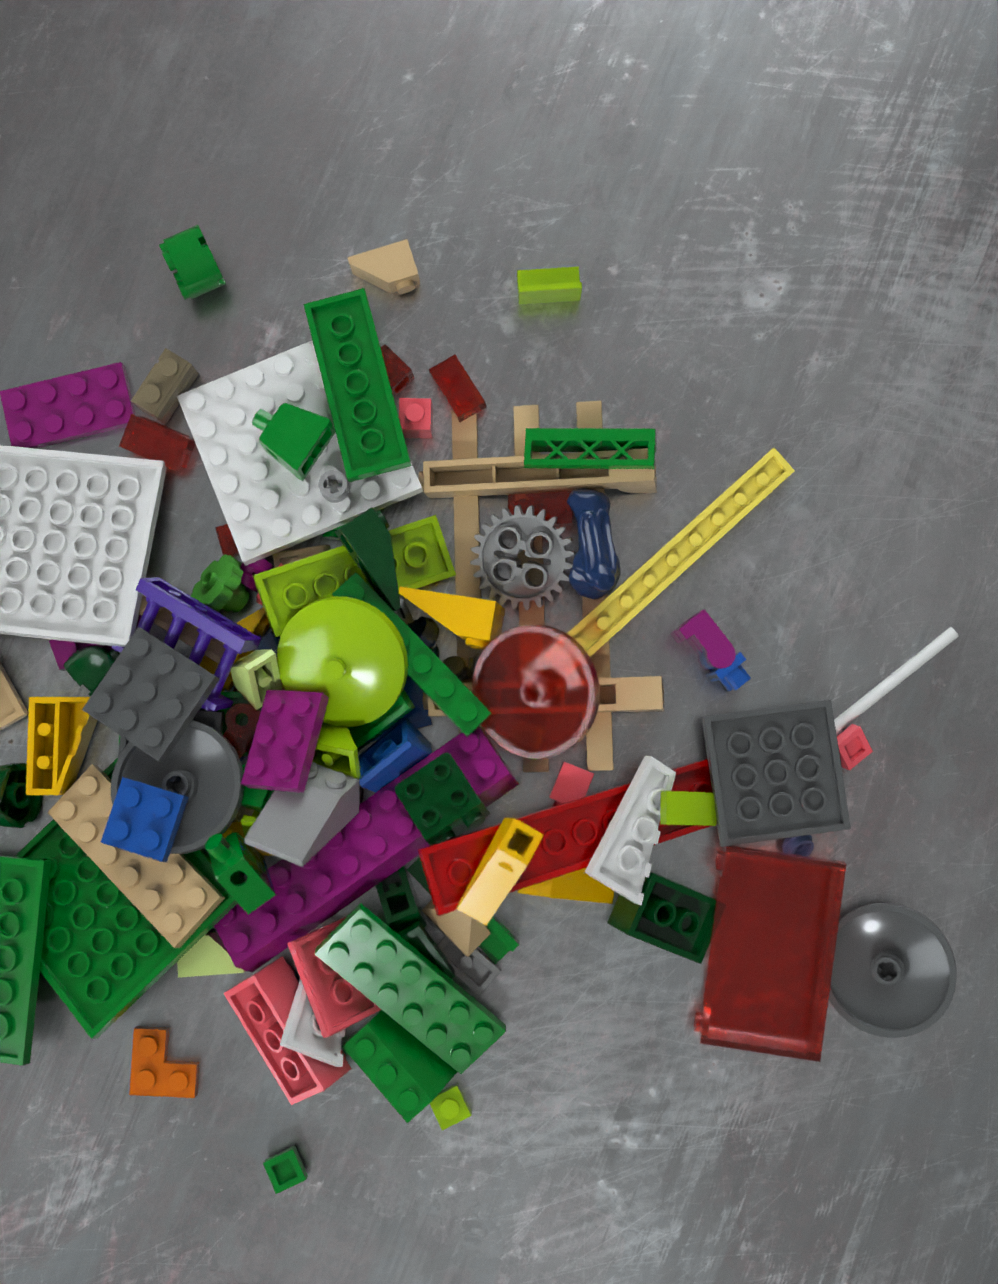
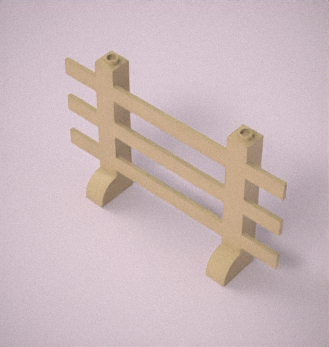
[418,401,665,772]

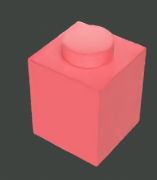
[399,398,433,439]
[549,761,594,806]

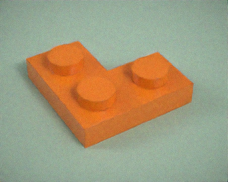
[129,1026,199,1098]

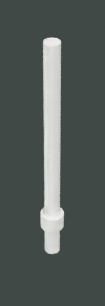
[834,627,959,736]

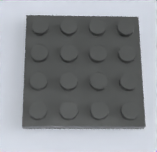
[701,700,851,847]

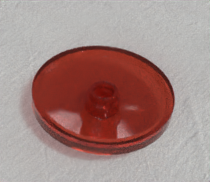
[472,624,600,759]

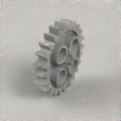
[470,505,576,610]

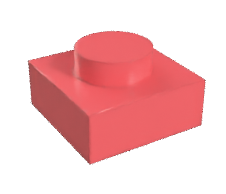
[837,724,873,771]

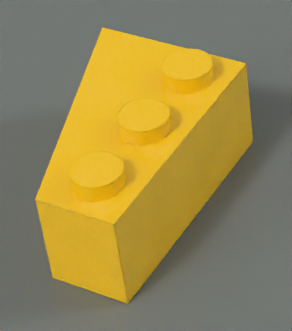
[26,697,98,795]

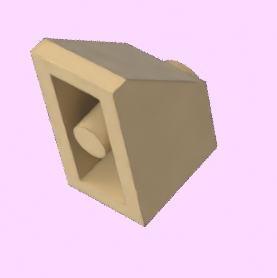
[347,239,420,294]

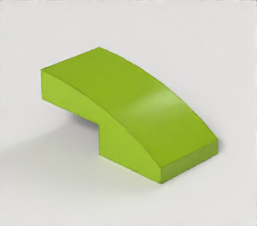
[660,791,717,826]

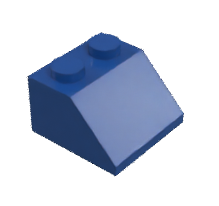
[358,717,432,793]

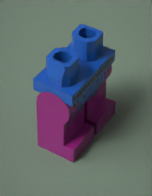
[670,609,751,692]

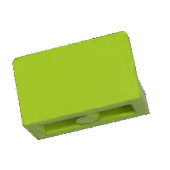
[517,266,582,304]

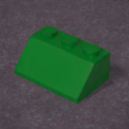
[342,1010,457,1123]

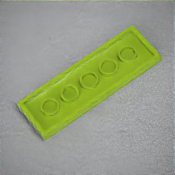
[253,515,456,638]

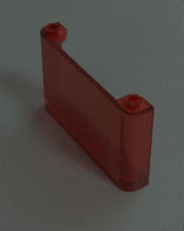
[694,846,847,1062]

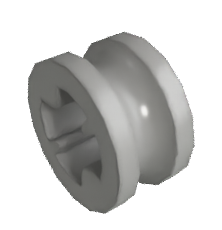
[318,470,350,503]

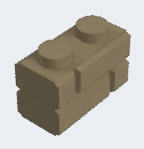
[131,348,199,425]

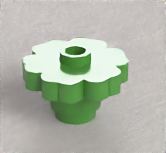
[191,554,249,613]

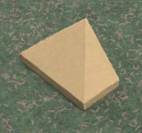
[421,900,491,957]

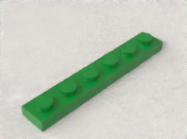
[332,572,491,737]

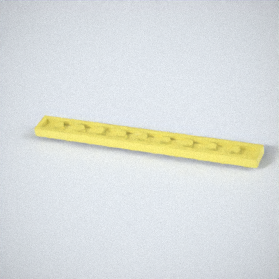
[543,447,795,679]

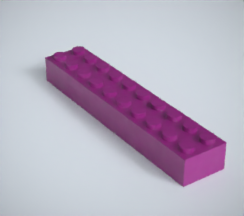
[214,727,519,973]

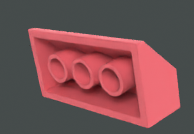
[223,956,352,1105]

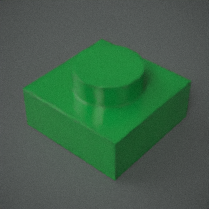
[263,1146,308,1194]

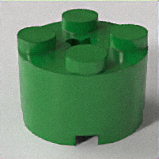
[159,224,226,300]

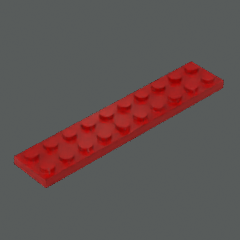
[418,758,712,916]

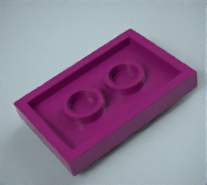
[241,690,329,793]

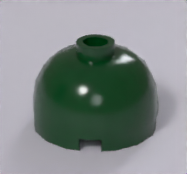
[64,645,120,697]
[0,763,43,828]

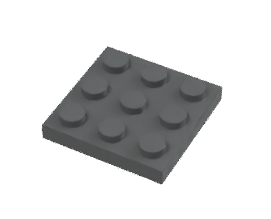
[82,627,220,763]

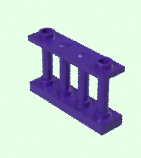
[111,577,262,712]

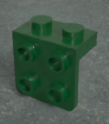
[395,753,490,845]

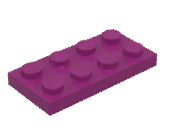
[0,362,138,449]

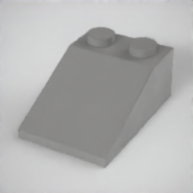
[245,762,359,866]

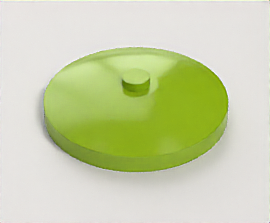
[277,596,408,727]

